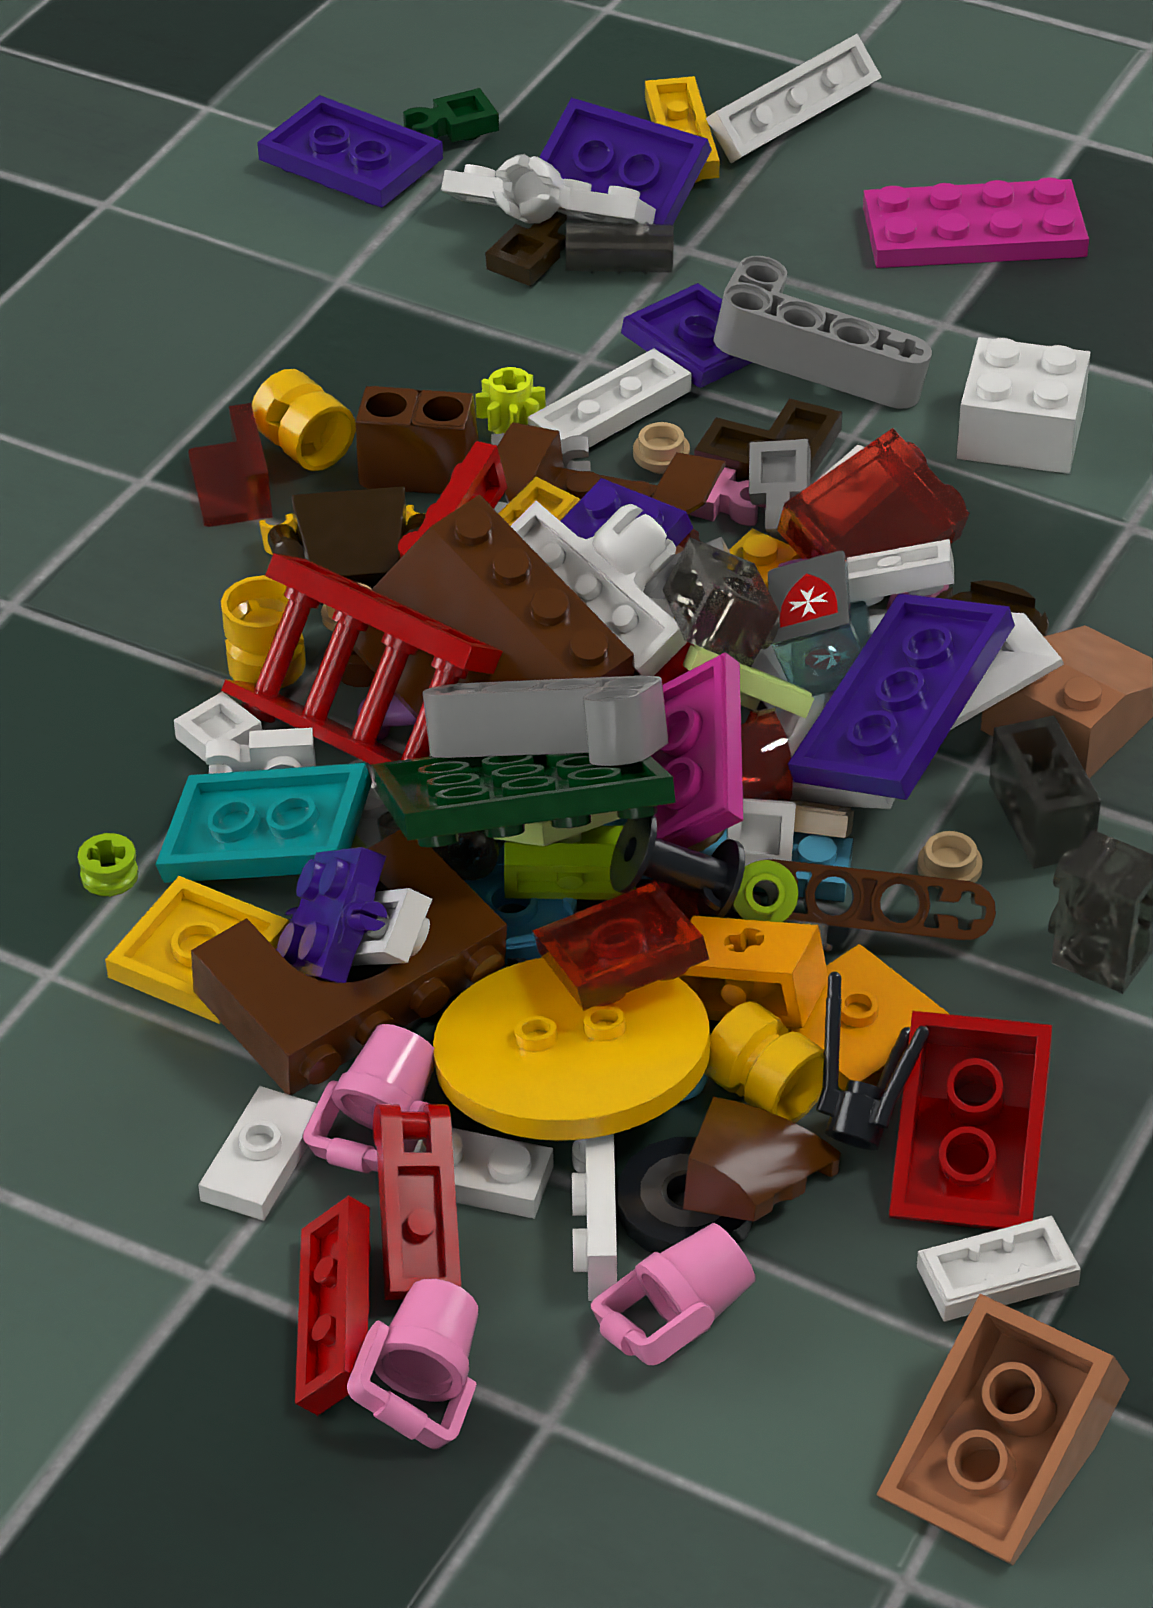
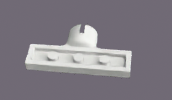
[441,154,656,230]
[511,501,691,676]

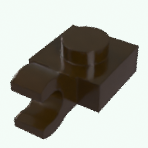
[485,211,569,286]

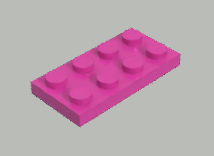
[863,177,1089,268]

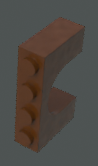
[191,830,507,1095]

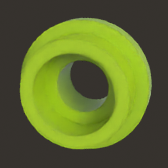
[733,860,798,922]

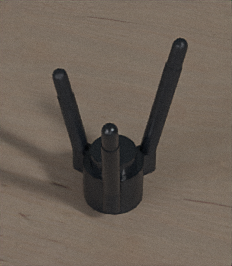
[816,972,929,1150]

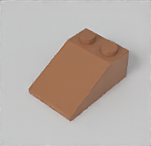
[981,625,1153,783]
[876,1294,1130,1565]

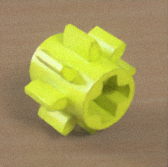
[475,367,546,434]

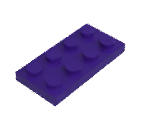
[788,593,1015,800]

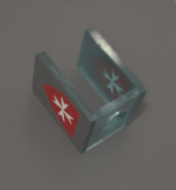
[768,551,871,696]

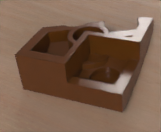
[683,1097,841,1222]

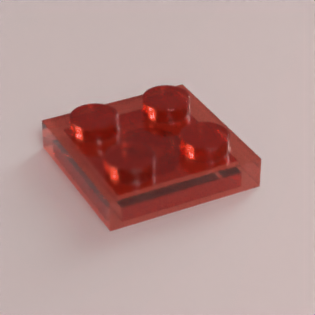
[532,881,709,1011]

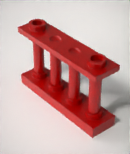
[221,553,503,765]

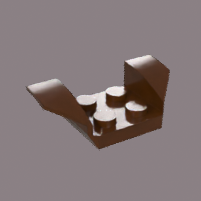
[497,422,726,515]

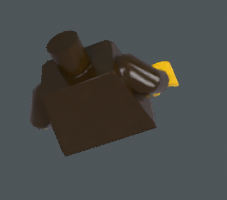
[259,486,426,605]

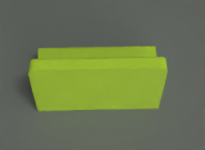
[504,825,636,900]

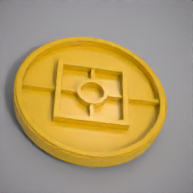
[433,953,710,1141]

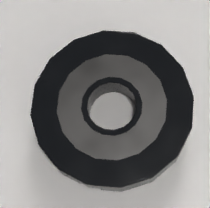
[618,1137,753,1253]

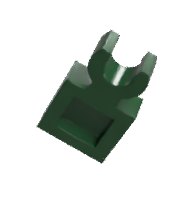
[403,88,499,142]

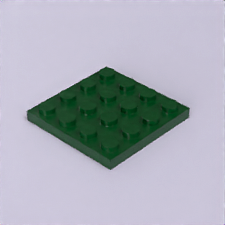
[372,753,676,847]

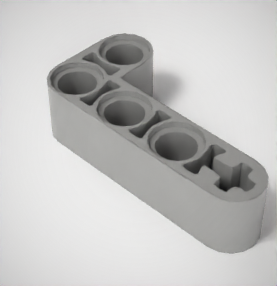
[713,256,932,409]
[423,676,668,766]

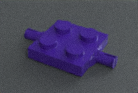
[276,847,387,983]

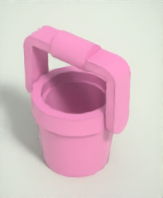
[303,1024,435,1173]
[591,1223,755,1365]
[347,1279,478,1449]

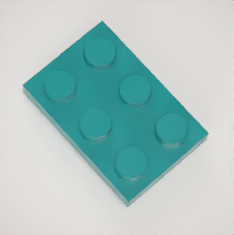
[155,763,373,883]

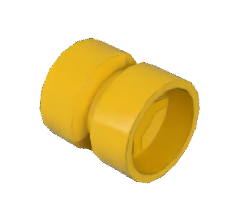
[250,369,356,471]
[221,575,306,688]
[704,1001,824,1123]

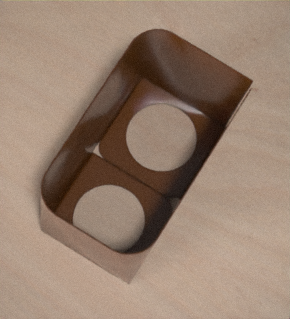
[356,386,479,494]

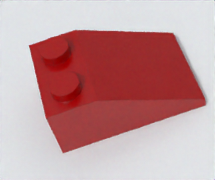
[889,1010,1052,1230]

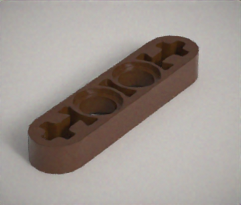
[752,859,996,940]

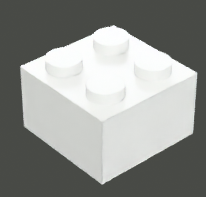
[957,337,1091,474]

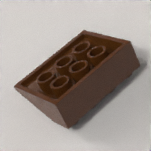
[353,494,635,719]

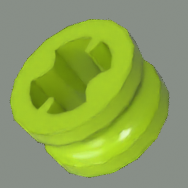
[77,833,139,896]

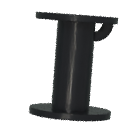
[610,815,745,918]

